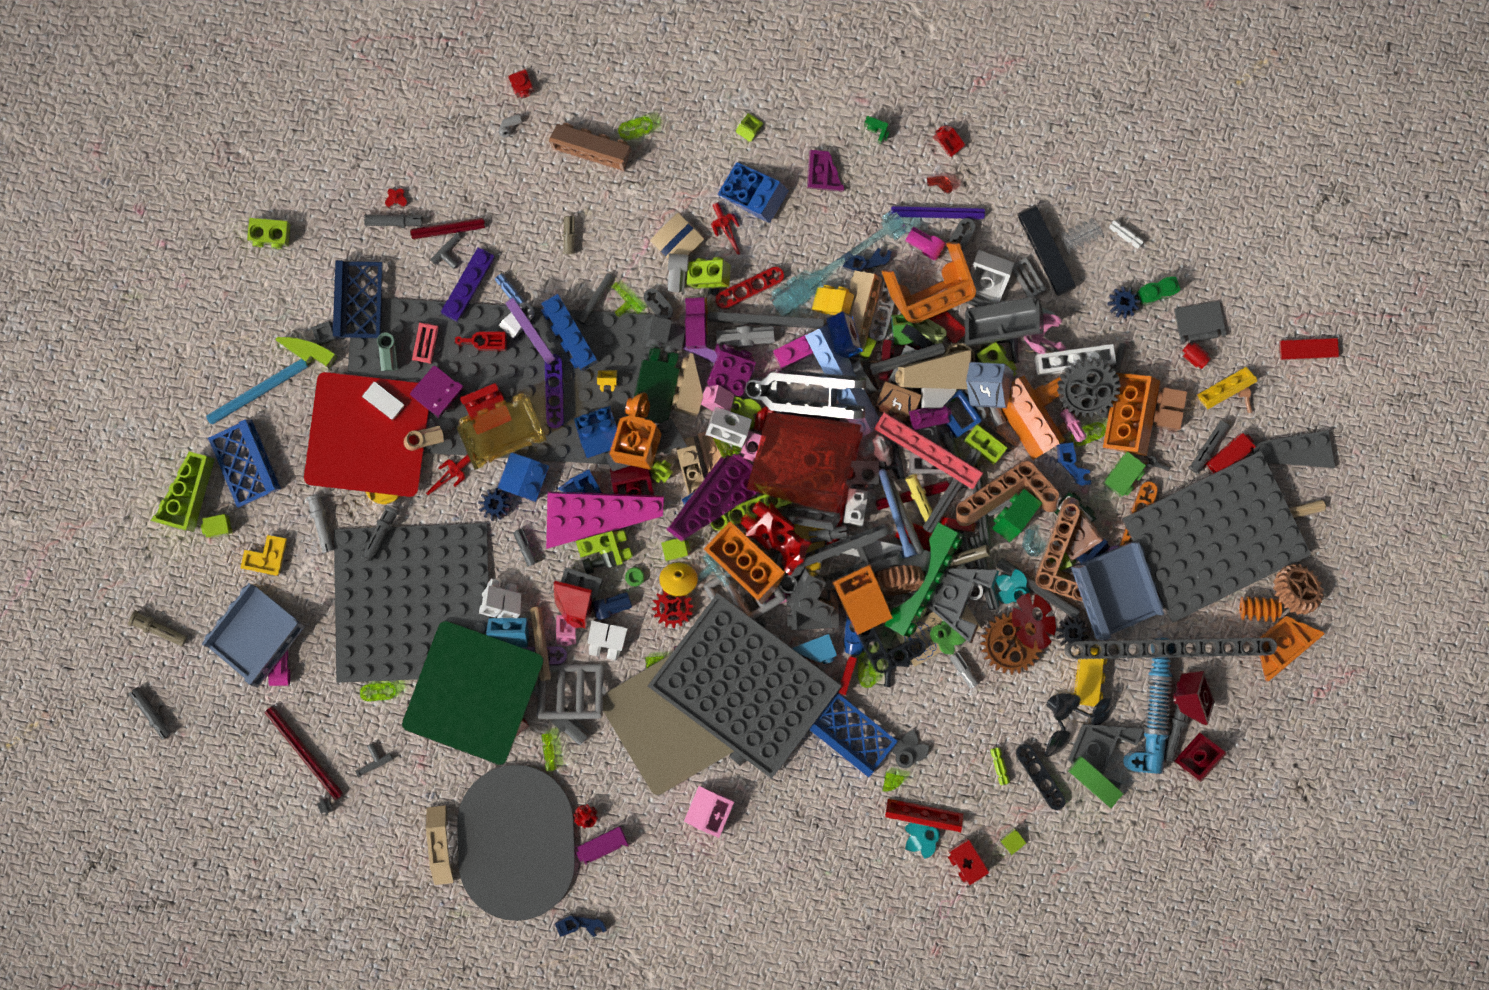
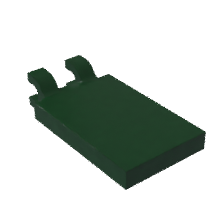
[634,348,680,423]

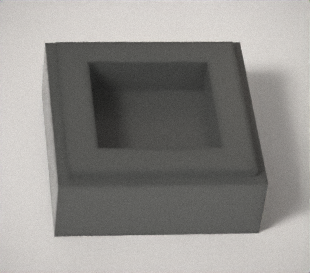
[312,321,337,345]

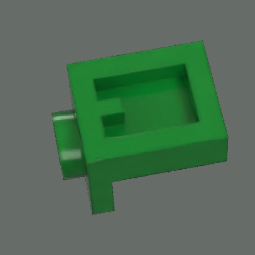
[864,116,890,144]

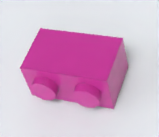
[773,334,814,370]

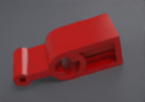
[455,332,507,351]

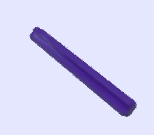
[891,206,985,219]

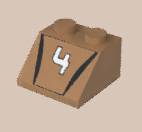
[875,381,922,422]

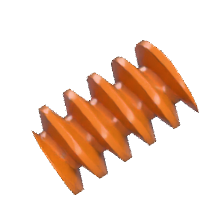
[1239,596,1282,622]

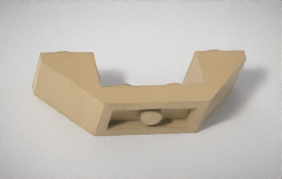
[426,805,454,885]

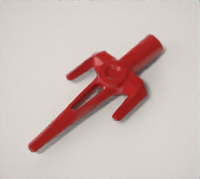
[711,202,740,255]
[426,454,472,495]

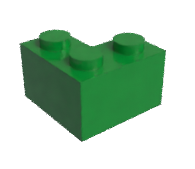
[992,489,1042,542]

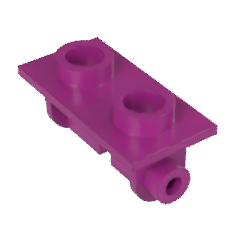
[909,405,951,430]

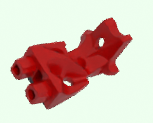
[741,501,811,575]

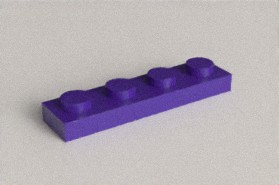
[441,247,495,322]

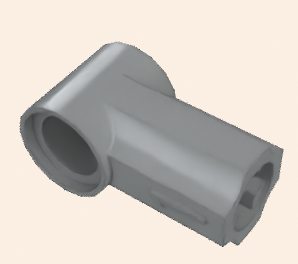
[668,253,688,293]

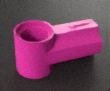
[905,226,946,261]
[268,650,291,686]

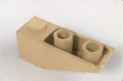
[672,353,703,417]
[676,437,704,495]

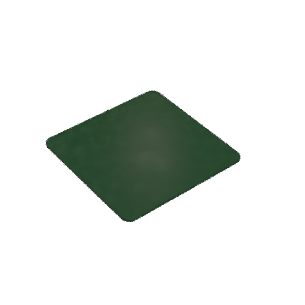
[402,621,544,765]

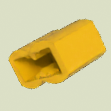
[811,285,854,317]

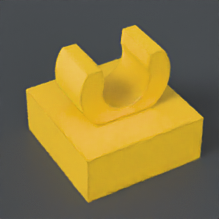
[597,370,617,391]

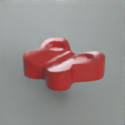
[385,188,408,208]

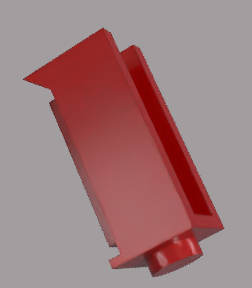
[1205,433,1256,473]

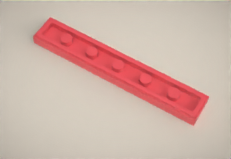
[874,412,983,490]

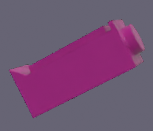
[576,826,630,865]

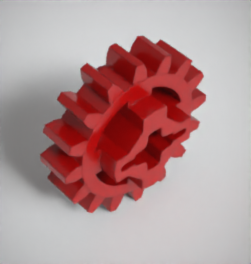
[652,590,694,628]

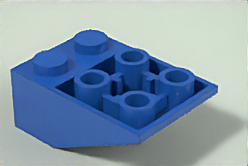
[717,162,789,223]

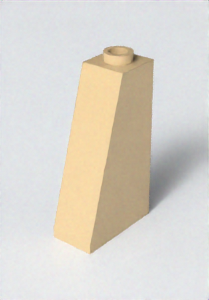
[895,350,971,389]

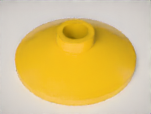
[659,563,698,596]

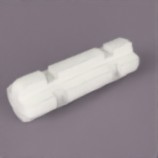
[1109,220,1144,249]

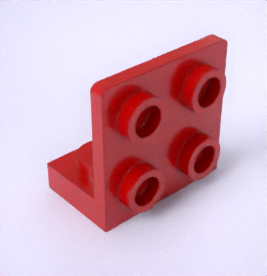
[460,383,512,434]

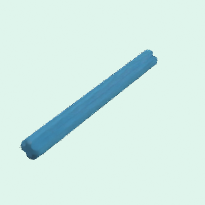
[206,359,308,424]

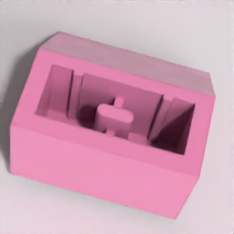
[684,786,734,838]

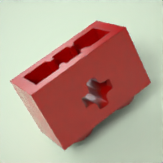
[947,839,989,885]

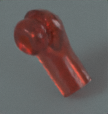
[926,175,953,194]

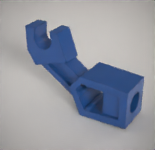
[1057,442,1092,486]

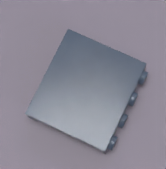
[1071,542,1164,641]
[202,583,305,688]

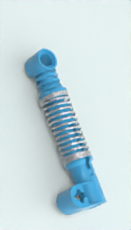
[1123,637,1174,774]

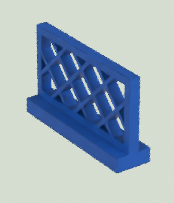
[208,419,281,508]
[809,693,897,778]

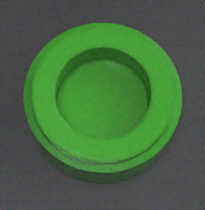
[625,567,645,587]

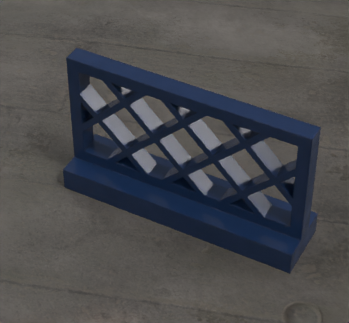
[333,260,383,339]

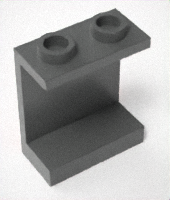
[786,589,839,630]

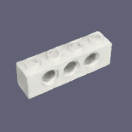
[1034,344,1116,376]

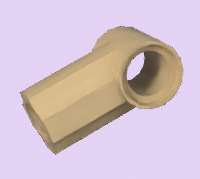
[404,426,444,451]

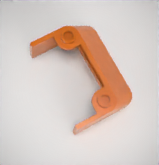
[881,242,976,323]

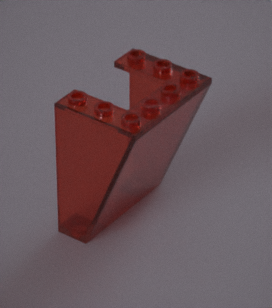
[747,412,863,513]

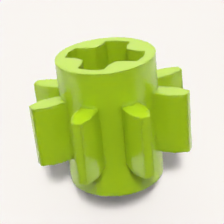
[649,460,673,483]

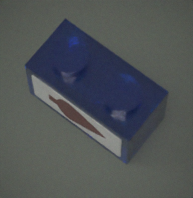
[826,311,863,359]

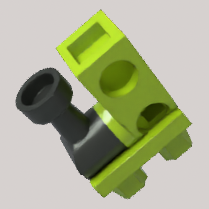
[575,530,633,574]

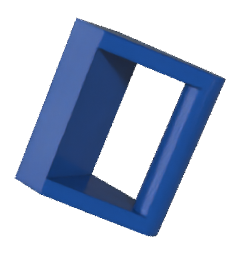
[945,389,983,439]

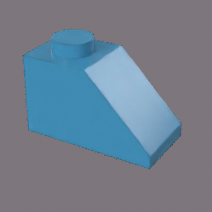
[486,618,530,647]
[793,634,837,665]

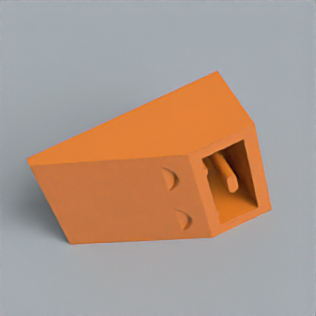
[832,565,892,635]

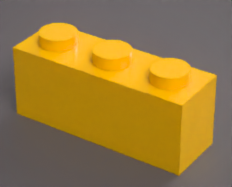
[1074,648,1107,707]

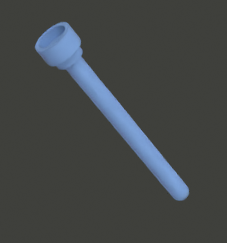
[879,469,917,559]

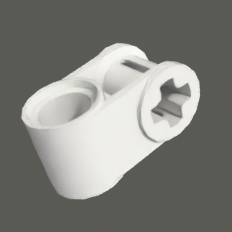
[499,303,534,339]

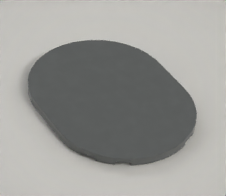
[457,765,575,921]

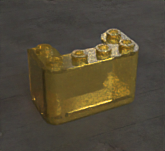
[456,393,547,470]

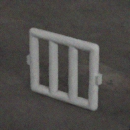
[704,571,785,620]
[536,664,606,719]

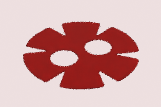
[1012,593,1056,650]

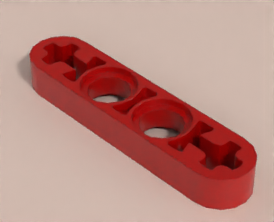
[715,267,784,310]

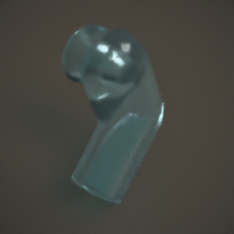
[1022,529,1041,557]

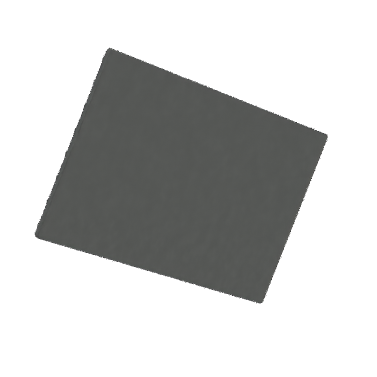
[347,297,655,465]

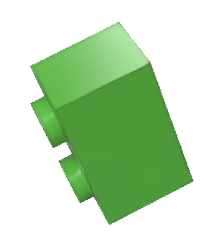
[1102,452,1146,497]

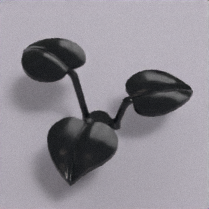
[1044,693,1115,757]

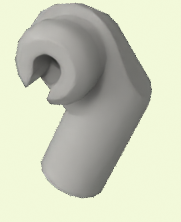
[499,114,522,138]

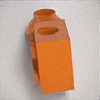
[609,393,662,469]

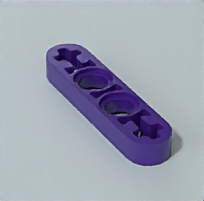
[545,354,564,429]

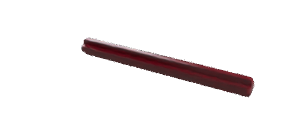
[265,706,343,800]

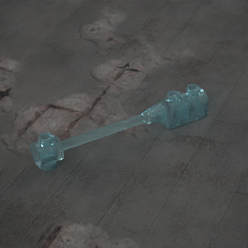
[769,211,907,317]

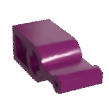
[685,297,707,349]

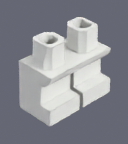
[843,488,868,528]
[479,579,521,618]
[588,621,628,661]

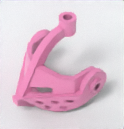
[1024,313,1066,354]

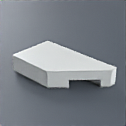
[921,388,956,408]

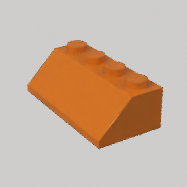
[1103,373,1160,456]
[1000,375,1065,460]
[704,521,785,604]

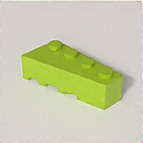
[150,451,215,532]

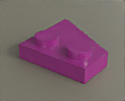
[807,150,844,192]

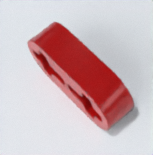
[940,517,976,532]

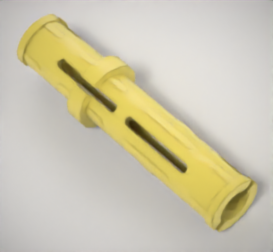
[905,474,933,523]

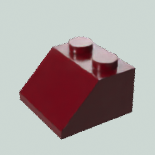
[610,465,654,495]
[1173,671,1215,725]

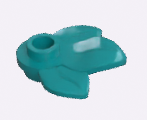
[996,569,1030,604]
[905,823,940,859]

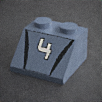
[966,362,1014,408]

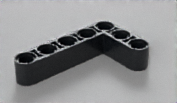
[838,595,926,673]

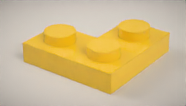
[240,535,287,576]

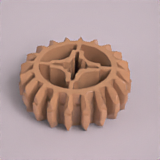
[1273,564,1324,615]
[874,565,925,596]

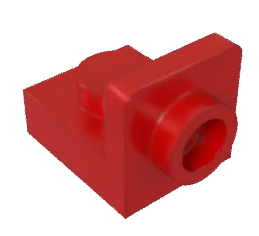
[508,69,534,99]
[932,125,965,157]

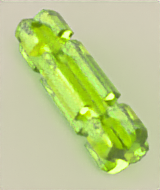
[541,733,556,771]

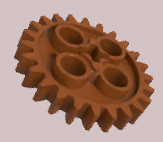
[979,612,1042,675]

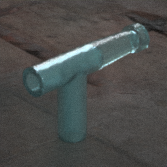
[697,553,730,587]

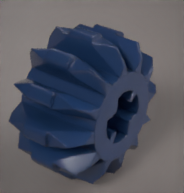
[1107,286,1141,319]
[478,488,511,521]

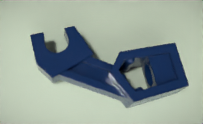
[842,248,892,272]
[555,914,607,937]

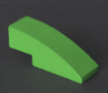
[1067,756,1123,809]

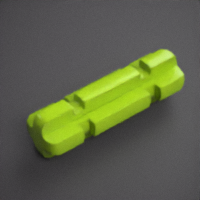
[990,747,1010,785]

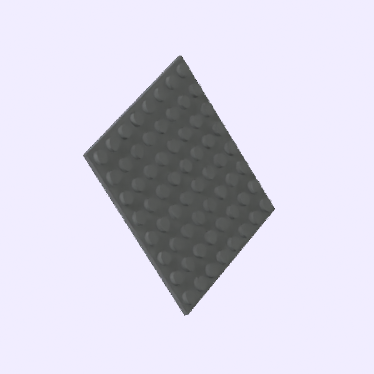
[334,523,489,683]

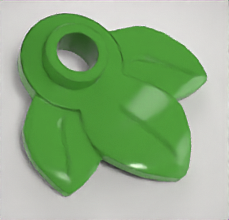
[930,620,966,655]

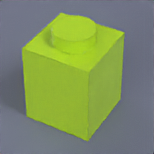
[201,514,233,538]
[661,539,691,562]

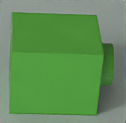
[891,314,913,345]

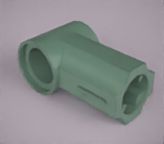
[377,333,398,371]

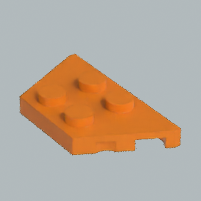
[1259,616,1325,682]

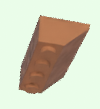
[549,123,631,171]

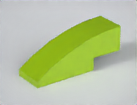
[275,337,338,369]

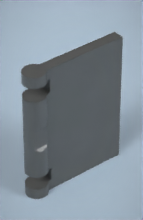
[1174,301,1226,344]

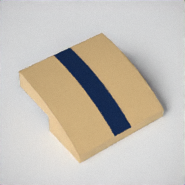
[650,212,705,259]

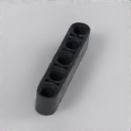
[1017,205,1076,296]

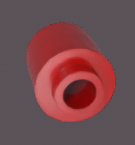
[1182,342,1211,369]

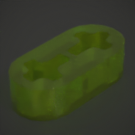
[618,116,654,141]
[1070,422,1106,447]
[857,652,876,688]
[360,682,397,702]

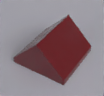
[1175,732,1227,782]

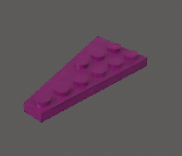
[666,446,774,542]

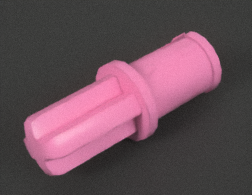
[1060,409,1086,442]

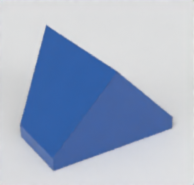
[558,469,602,493]

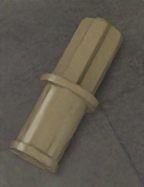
[562,216,577,254]

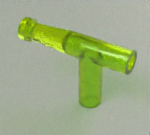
[611,282,643,317]

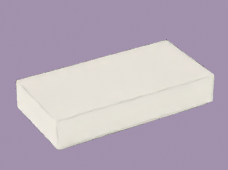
[362,382,405,420]

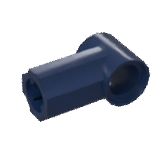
[592,592,632,621]

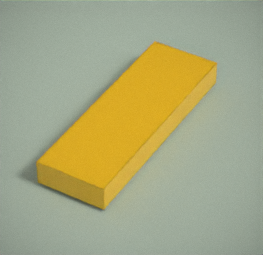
[1197,367,1257,410]

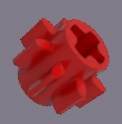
[574,804,598,829]

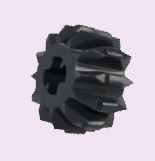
[1056,617,1089,649]

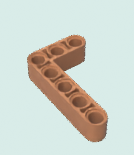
[956,461,1059,526]
[1036,497,1083,601]

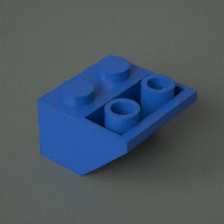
[574,406,617,458]

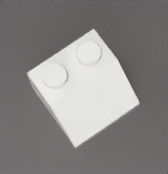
[970,250,1014,303]

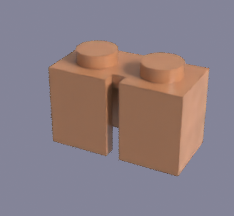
[1153,388,1187,431]

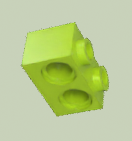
[247,218,291,249]
[687,257,731,289]
[975,342,1017,377]
[963,425,1007,465]

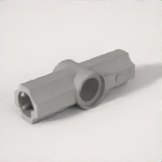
[716,326,775,348]

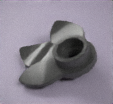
[890,731,929,768]

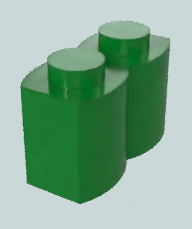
[1137,276,1181,306]

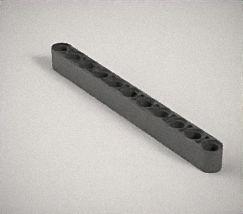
[1064,638,1277,659]

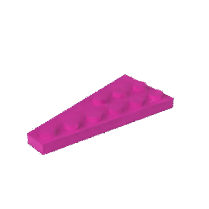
[546,491,664,549]

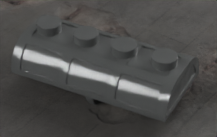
[965,296,1044,346]

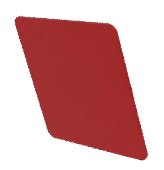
[304,372,429,497]

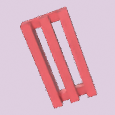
[412,322,439,364]

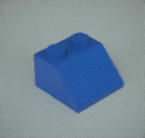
[497,452,549,502]

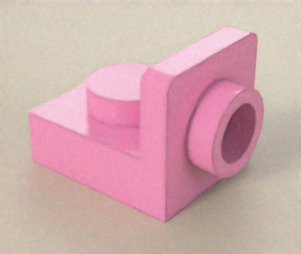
[556,615,576,646]

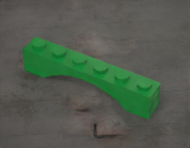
[885,522,963,637]

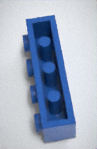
[541,294,598,372]

